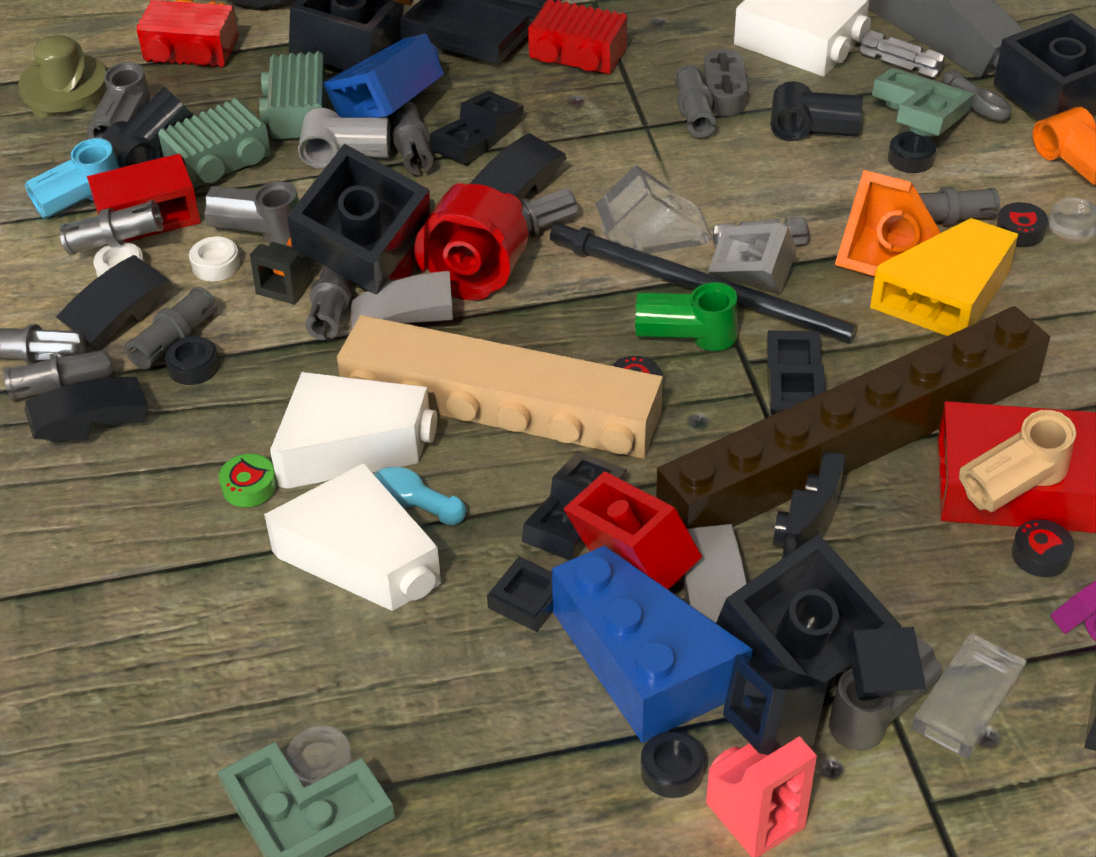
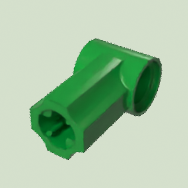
[635,282,738,351]

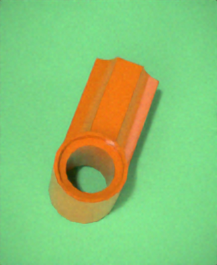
[1032,107,1096,186]

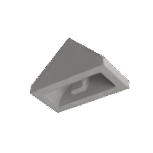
[708,223,797,295]

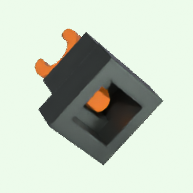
[250,238,313,305]

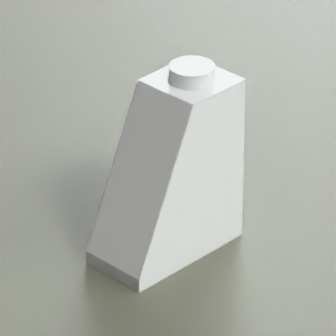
[270,372,437,488]
[264,463,441,611]

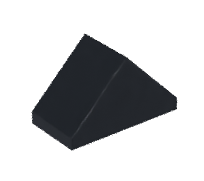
[723,654,828,755]

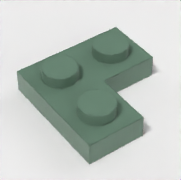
[871,68,975,136]
[218,742,395,857]

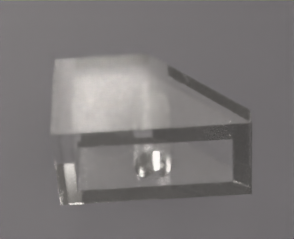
[596,165,713,254]

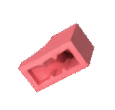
[706,736,817,857]

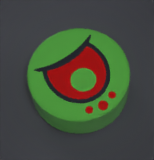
[219,453,277,507]

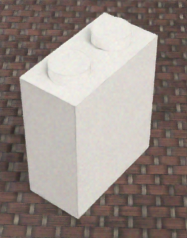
[734,0,871,77]

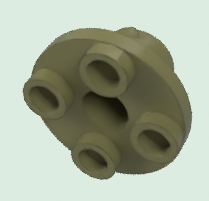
[18,35,107,118]

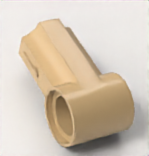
[959,410,1076,513]

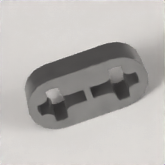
[703,49,748,116]

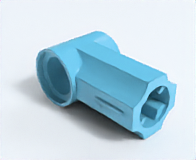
[24,138,119,220]

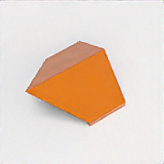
[835,170,941,277]

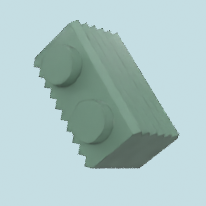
[259,51,327,140]
[158,97,271,189]

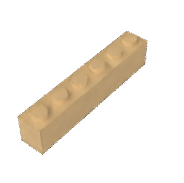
[337,315,663,459]

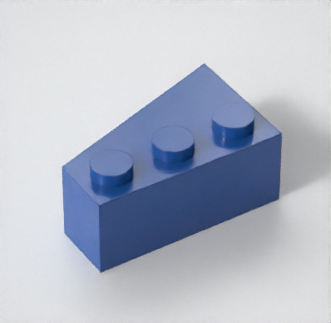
[552,546,753,743]

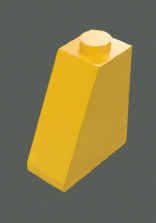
[870,218,1018,336]

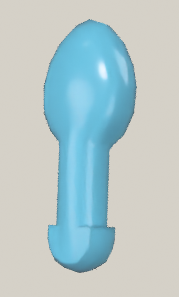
[374,467,466,526]

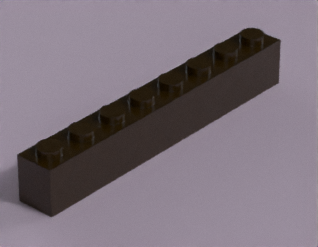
[656,306,1050,529]

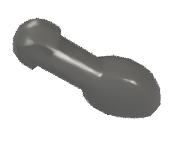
[942,70,1012,121]

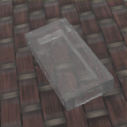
[911,633,1027,759]

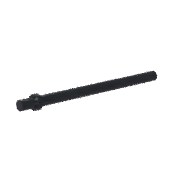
[550,222,858,344]

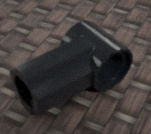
[770,81,863,141]
[102,87,193,168]

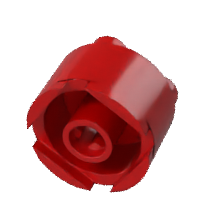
[415,183,528,301]

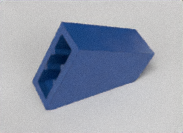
[323,33,444,118]

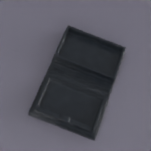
[397,0,562,64]

